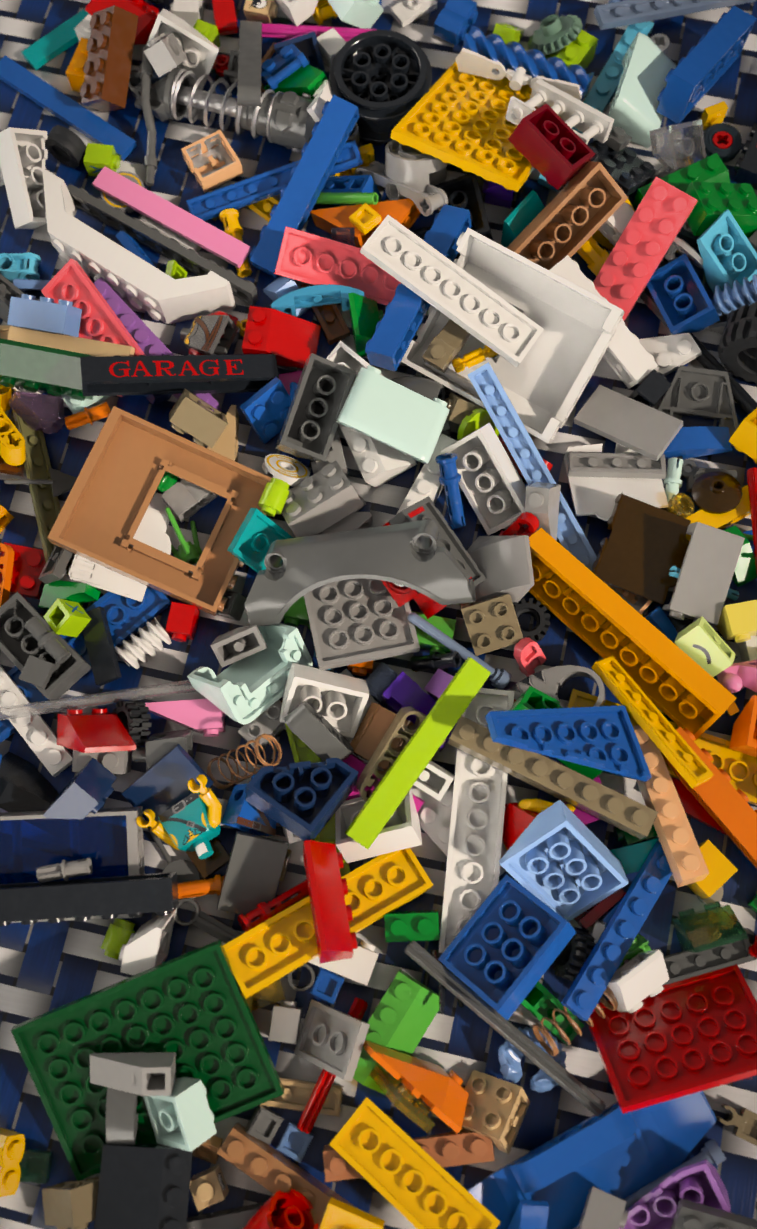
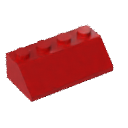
[303,840,358,963]

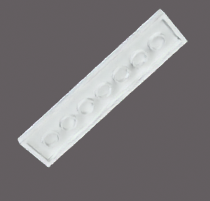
[360,215,544,368]

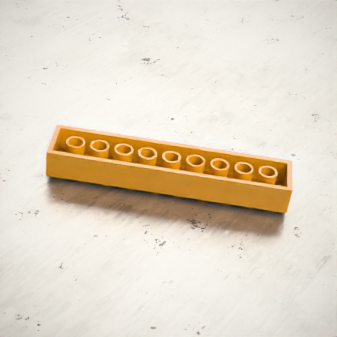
[528,528,736,741]

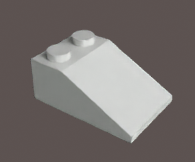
[146,9,220,90]

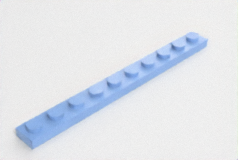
[468,362,597,571]

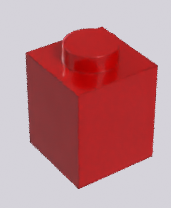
[165,602,200,642]

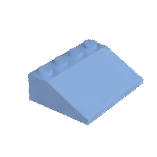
[499,800,629,922]

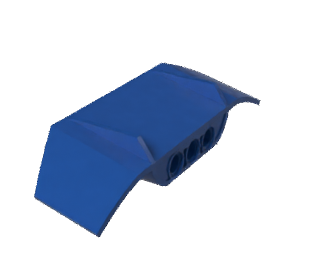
[467,1091,717,1229]

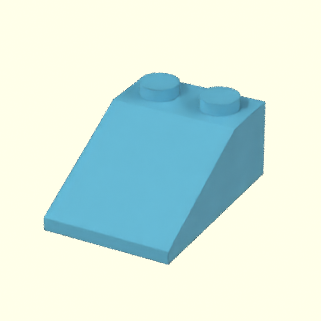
[697,209,757,293]

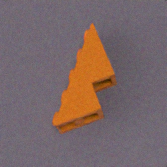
[310,198,421,248]

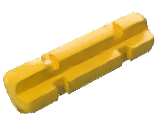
[452,345,497,373]

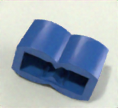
[433,0,478,45]

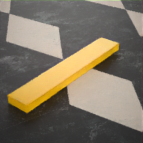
[591,656,714,788]

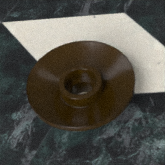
[692,471,742,514]

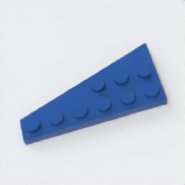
[485,705,652,782]

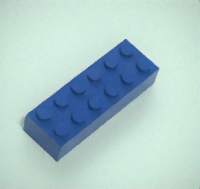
[656,6,757,124]

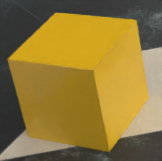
[687,839,738,899]

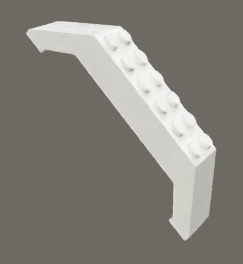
[43,170,236,324]

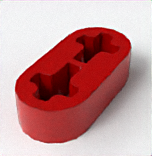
[502,512,539,537]

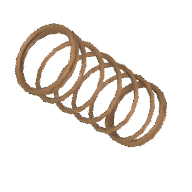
[207,734,282,790]
[532,986,618,1056]

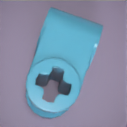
[0,252,41,283]

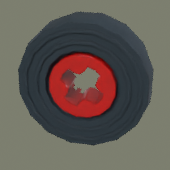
[700,123,742,163]

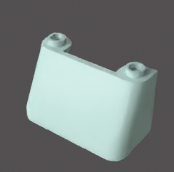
[607,32,677,148]
[336,365,450,464]
[187,623,313,724]

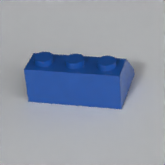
[647,253,720,335]

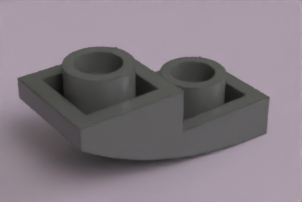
[106,1087,138,1145]

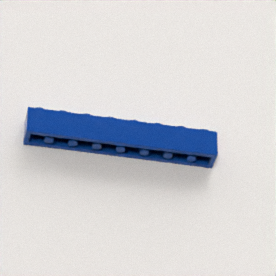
[249,94,359,279]
[365,204,472,372]

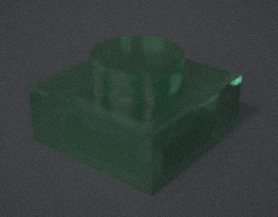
[20,1149,53,1184]

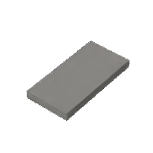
[574,385,683,461]

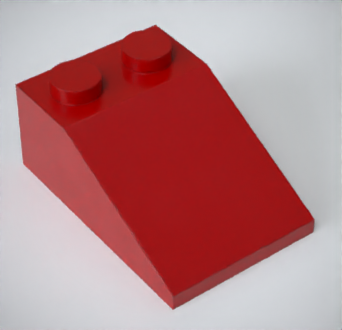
[242,306,321,368]
[57,708,136,753]

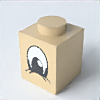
[243,0,278,23]
[190,1164,229,1211]

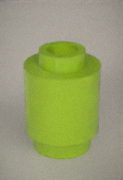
[258,478,290,517]
[101,918,135,960]

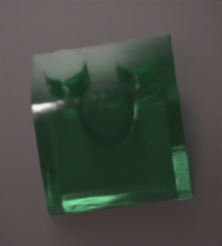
[672,901,748,953]

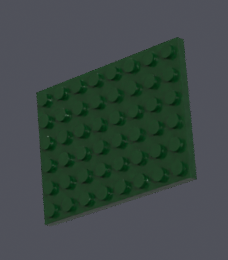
[11,940,284,1181]

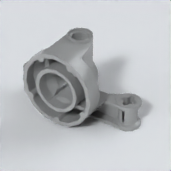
[354,140,448,216]

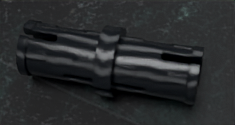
[410,651,461,672]

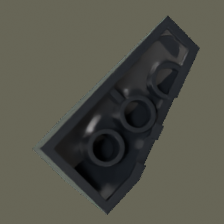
[0,751,84,843]

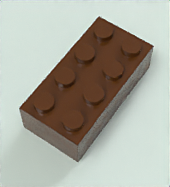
[80,5,138,113]

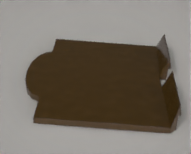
[592,492,691,605]

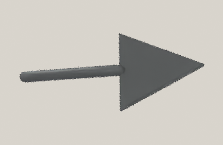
[4,468,77,497]

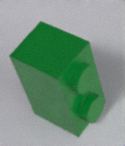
[384,910,440,942]

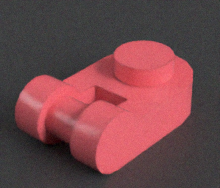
[514,637,547,677]

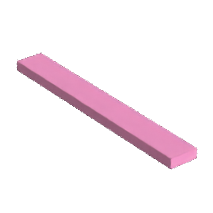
[92,166,251,268]

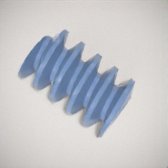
[714,274,757,316]

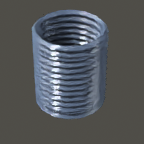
[365,662,399,703]

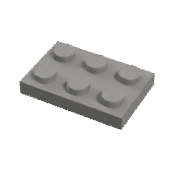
[294,999,370,1081]

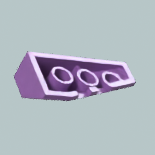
[619,1160,731,1229]

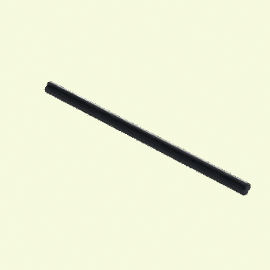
[640,285,757,415]

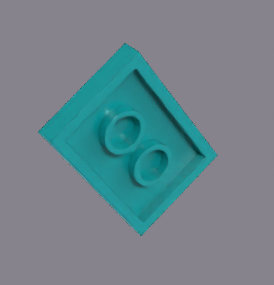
[227,508,294,573]

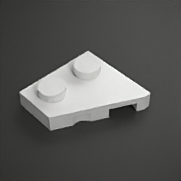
[639,333,702,376]

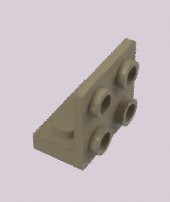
[460,593,523,656]

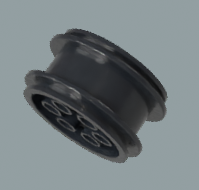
[329,30,432,145]

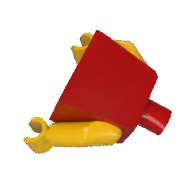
[502,799,576,851]

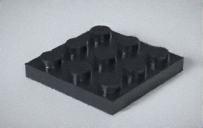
[587,140,657,196]

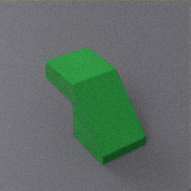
[723,525,757,587]

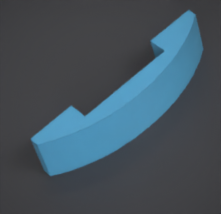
[271,285,365,317]

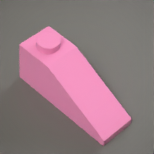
[145,699,225,737]

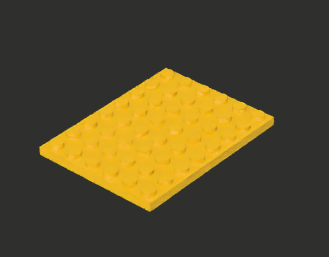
[391,61,538,192]

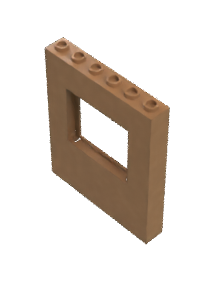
[47,406,271,616]

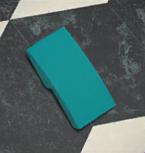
[610,837,658,874]

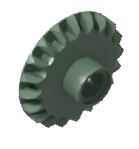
[527,14,583,55]

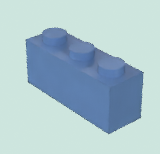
[7,294,82,337]

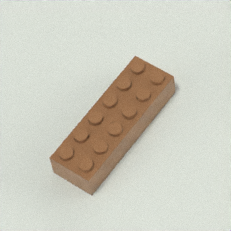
[507,161,628,270]

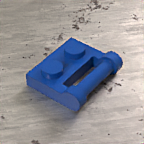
[261,43,309,90]

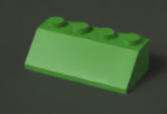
[353,969,439,1096]

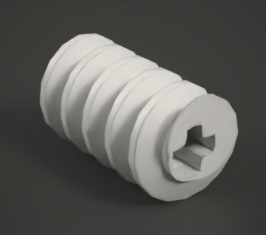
[114,617,172,669]

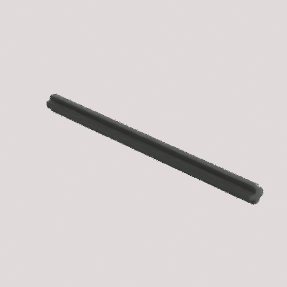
[404,940,606,1116]

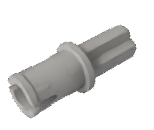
[36,858,93,882]

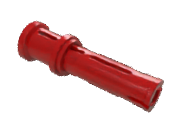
[237,879,309,933]

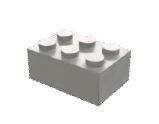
[282,461,364,538]

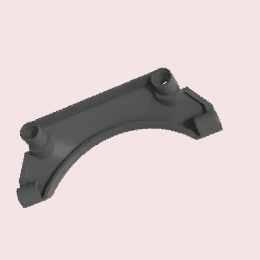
[244,520,476,627]

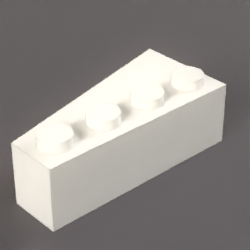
[0,127,48,229]

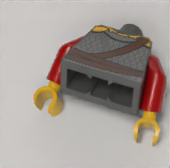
[180,311,247,355]

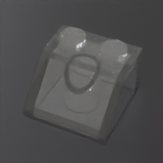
[650,119,706,174]

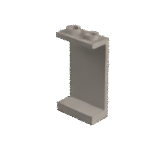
[662,522,745,625]

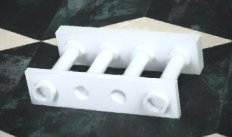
[505,78,614,144]

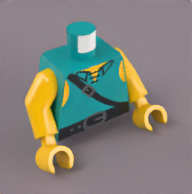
[136,774,222,859]

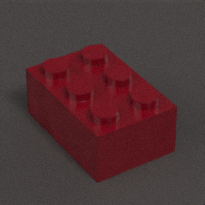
[508,103,595,190]

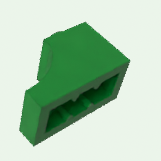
[38,580,101,611]

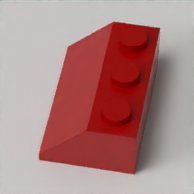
[85,0,159,45]

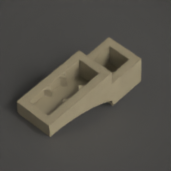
[422,319,471,373]

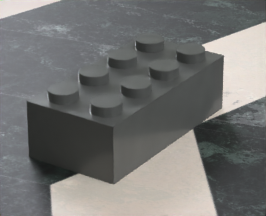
[0,592,92,703]

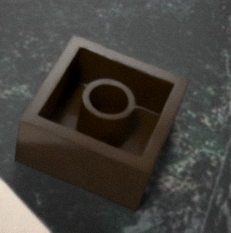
[186,836,230,879]

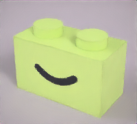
[674,616,736,677]

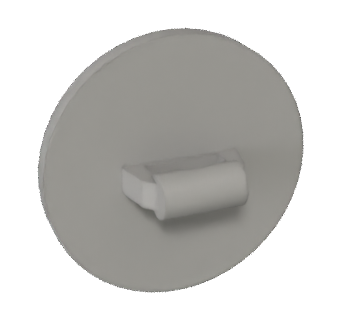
[665,236,703,269]

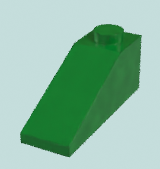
[521,982,584,1046]

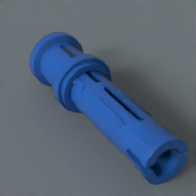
[435,453,466,528]

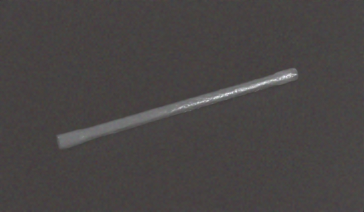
[0,680,197,720]

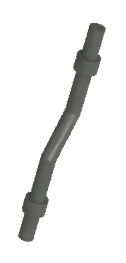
[139,46,158,186]

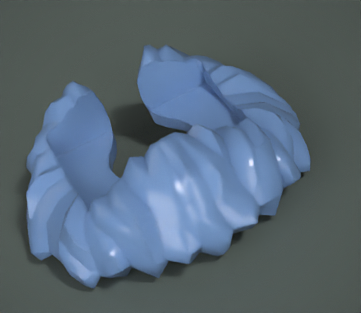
[499,1027,566,1093]

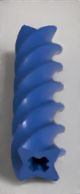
[463,26,594,101]

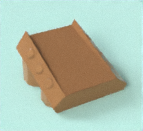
[350,702,414,770]

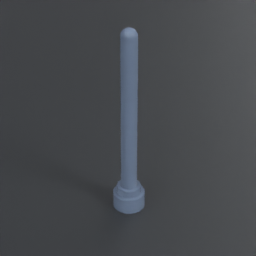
[408,612,512,690]
[623,1138,726,1210]

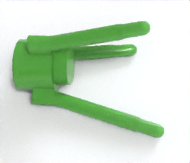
[165,507,202,565]

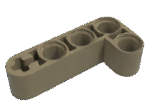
[356,706,447,802]

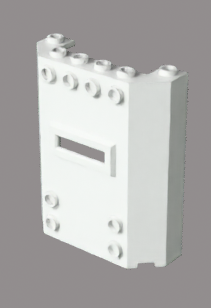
[401,228,625,444]

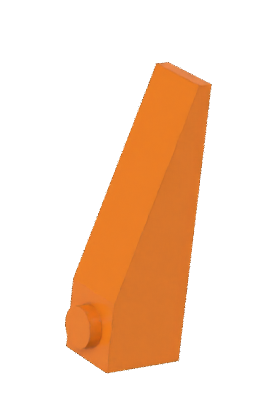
[363,1040,469,1133]

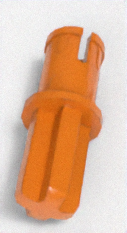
[64,401,111,430]

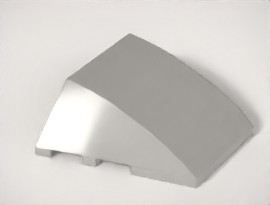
[467,535,534,605]

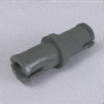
[24,616,71,664]

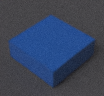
[310,967,345,1004]

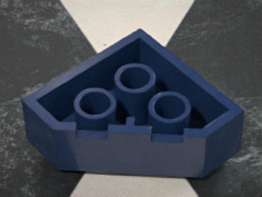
[245,758,358,841]

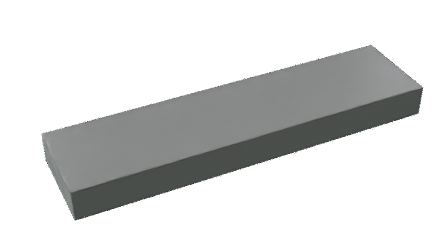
[567,452,667,479]

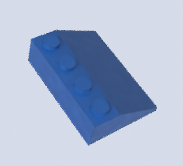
[438,874,576,1021]

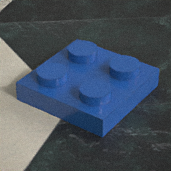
[239,377,290,444]

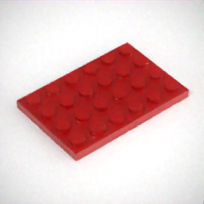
[587,964,757,1114]

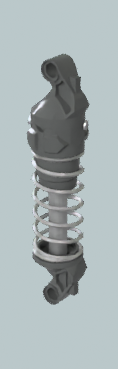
[128,67,361,153]

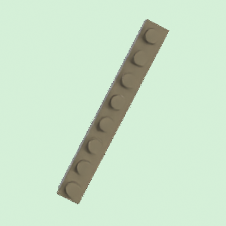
[448,716,658,839]

